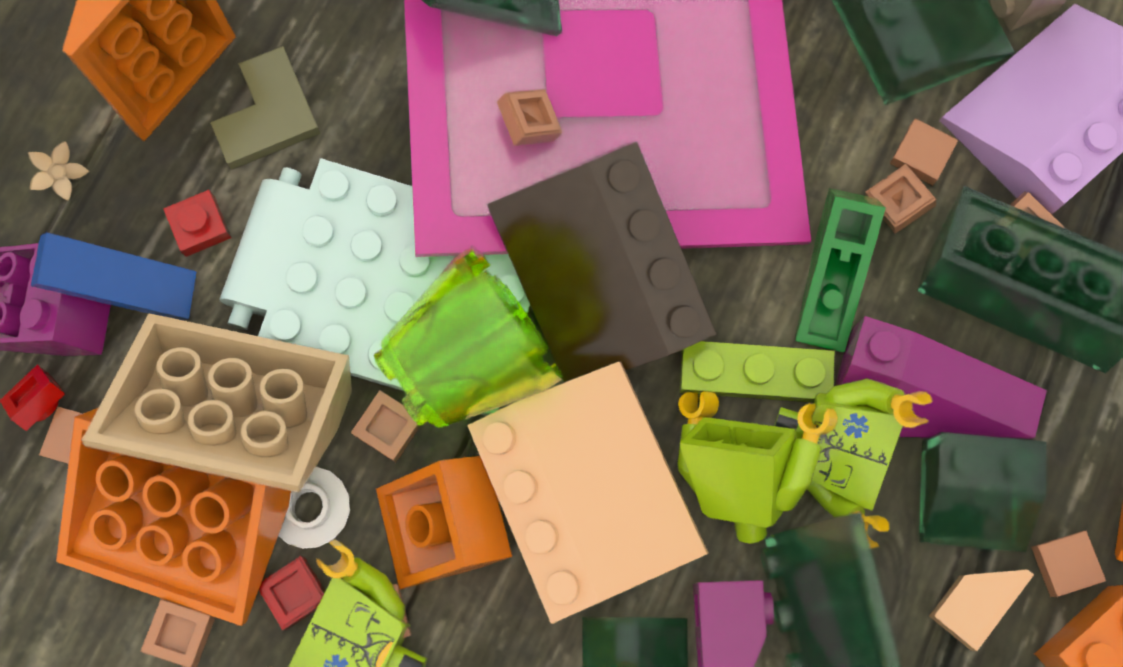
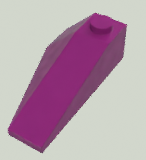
[835,316,1047,439]

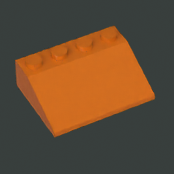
[62,0,236,141]
[56,407,291,626]

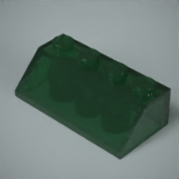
[917,186,1123,374]

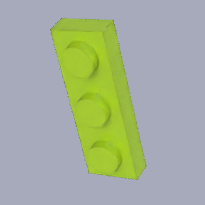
[679,341,835,403]

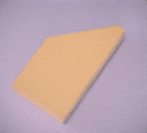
[929,570,1034,651]

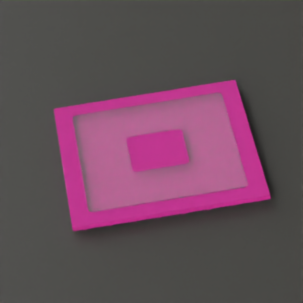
[404,0,812,257]

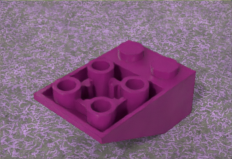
[0,243,111,356]

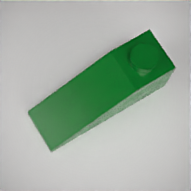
[795,188,886,352]

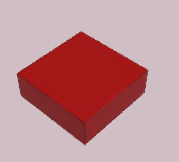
[259,556,326,630]

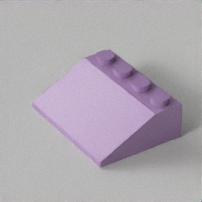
[939,4,1123,214]

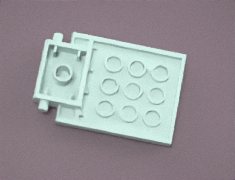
[219,158,530,416]

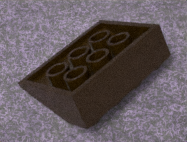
[486,141,716,383]

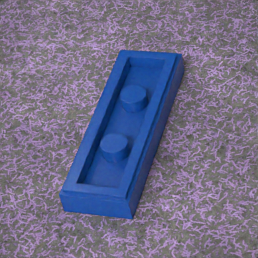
[31,232,197,321]

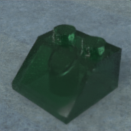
[919,432,1047,552]

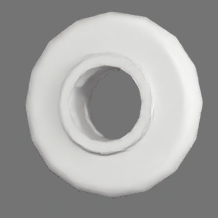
[278,467,350,549]

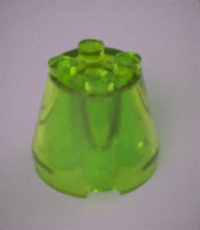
[373,245,563,428]

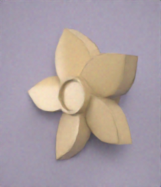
[28,141,89,200]

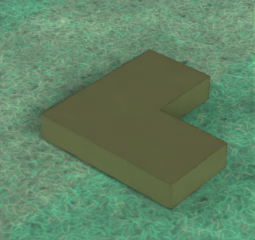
[210,46,321,170]

